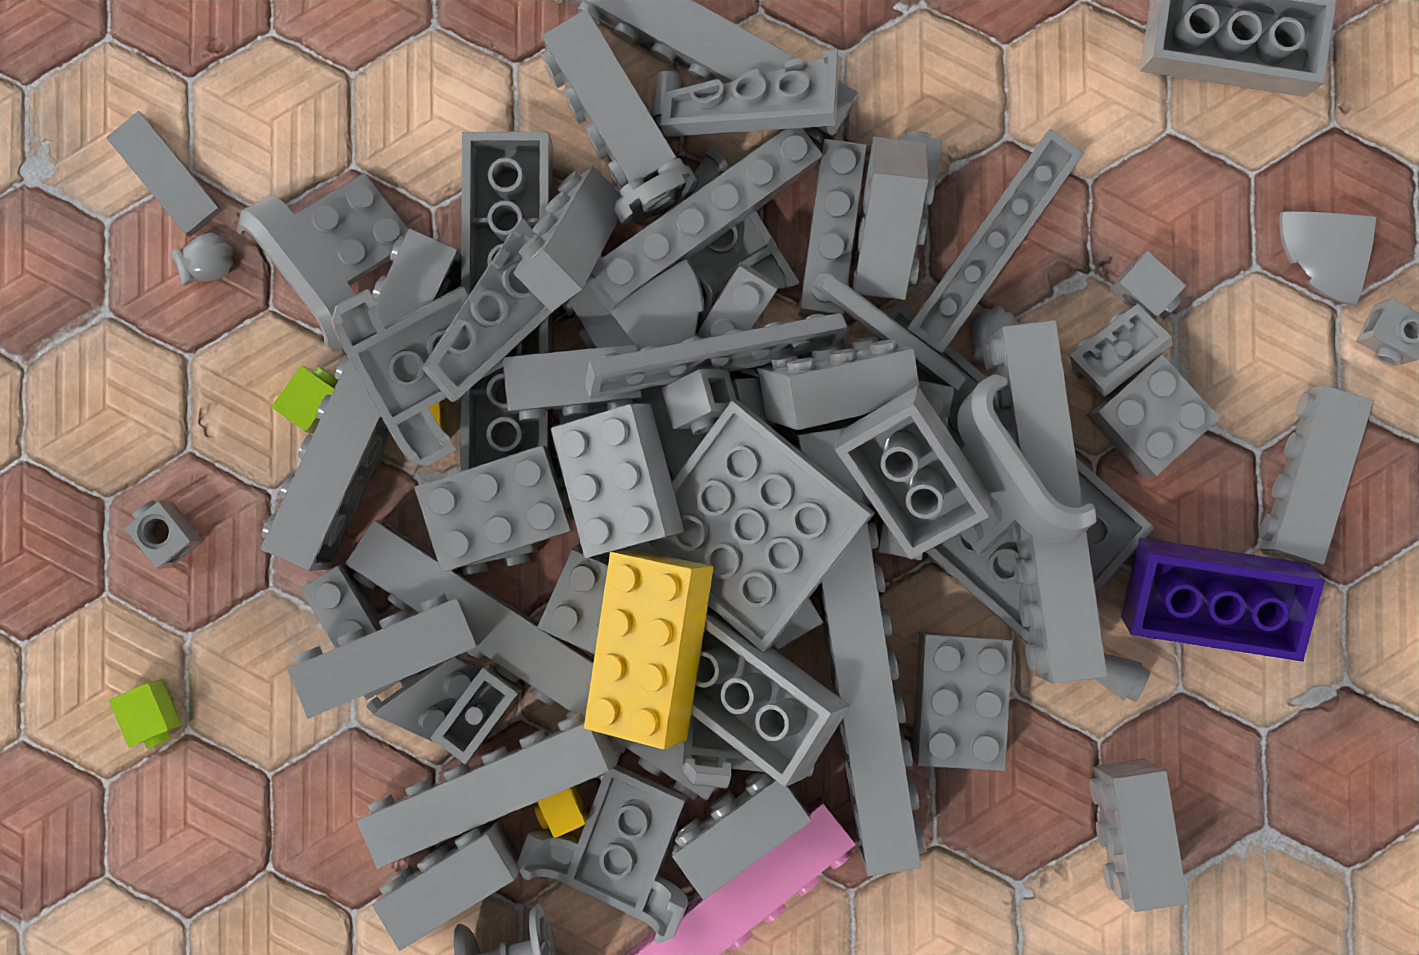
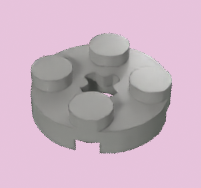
[614,158,698,226]

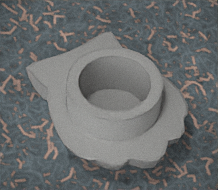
[171,232,233,286]
[971,305,1019,363]

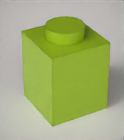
[271,365,338,434]
[108,679,182,750]

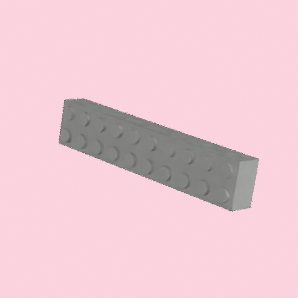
[794,427,926,876]

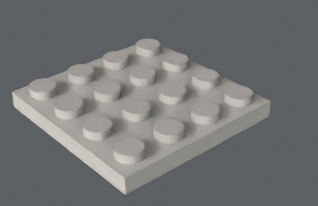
[638,400,875,653]

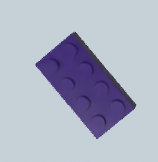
[1121,537,1325,662]

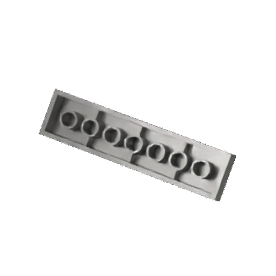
[460,132,553,472]
[261,228,461,571]
[983,320,1107,684]

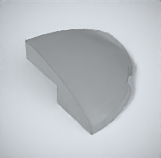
[1279,212,1376,306]
[610,259,704,350]

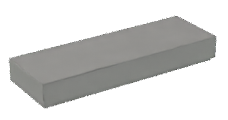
[106,111,222,237]

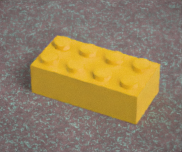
[584,549,714,749]

